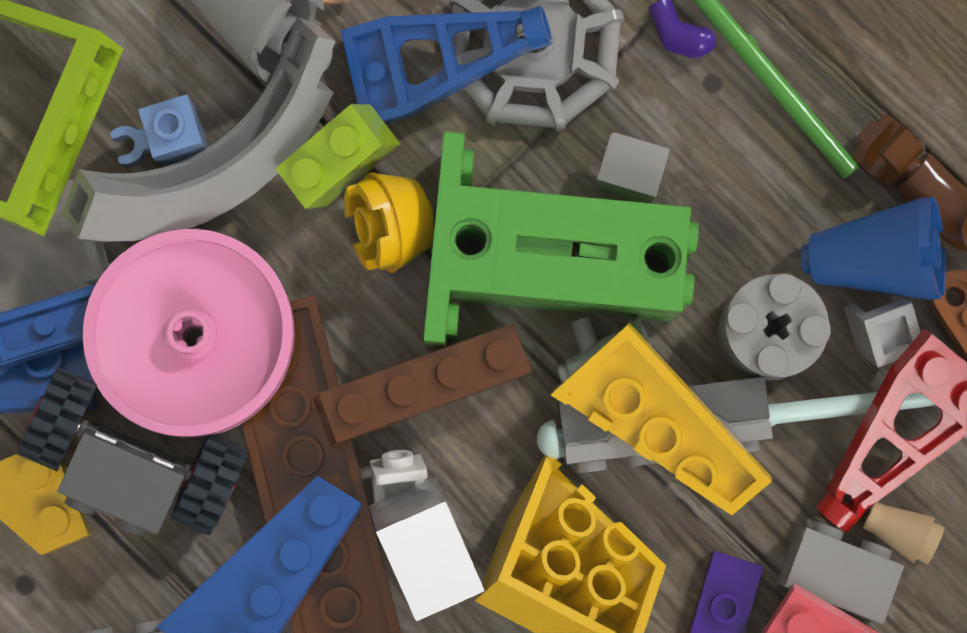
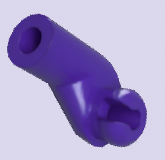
[648,0,716,58]

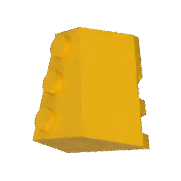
[475,455,666,633]

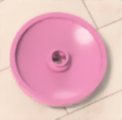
[83,229,295,438]

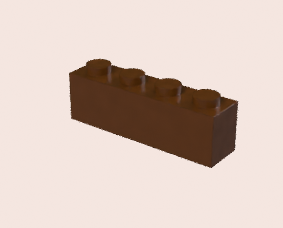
[313,323,532,448]

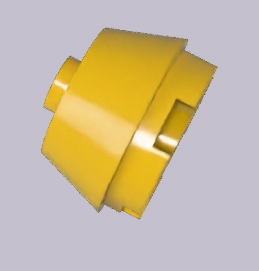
[344,173,434,273]

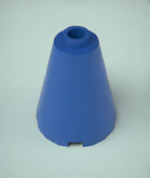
[801,197,946,301]

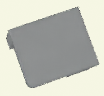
[594,133,670,203]
[844,298,920,368]

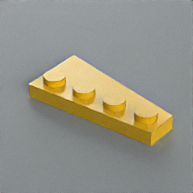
[551,323,772,515]

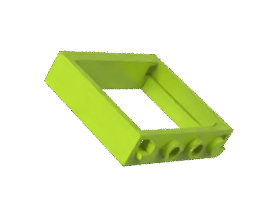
[0,0,124,237]

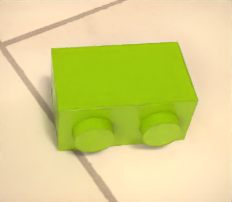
[275,104,401,209]

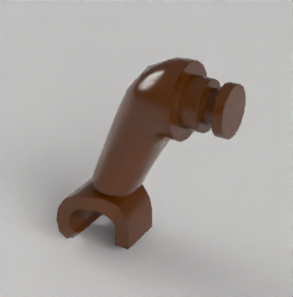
[852,114,967,252]

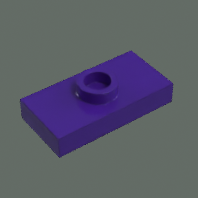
[688,550,764,633]

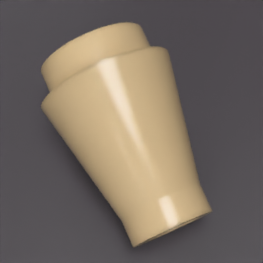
[863,502,945,565]

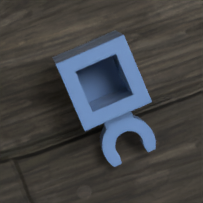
[110,94,208,168]

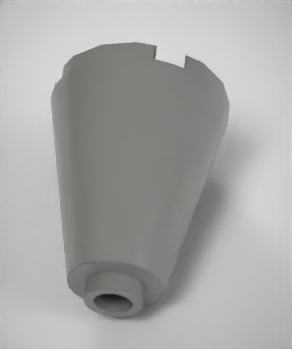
[189,0,324,81]

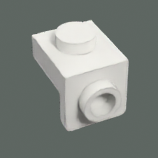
[370,450,428,503]

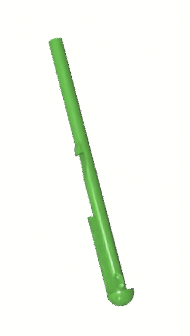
[692,0,859,179]

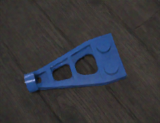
[340,5,553,124]

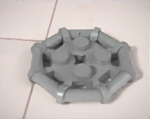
[443,0,625,132]

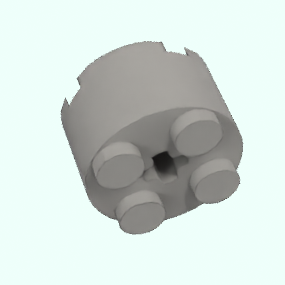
[718,273,831,381]

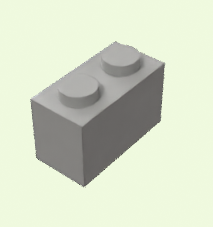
[776,521,905,624]

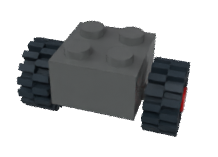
[17,368,247,536]

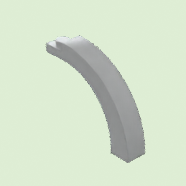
[62,17,335,242]

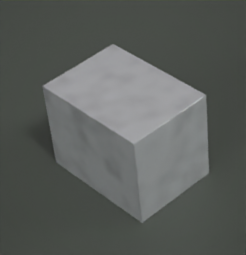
[369,477,484,621]

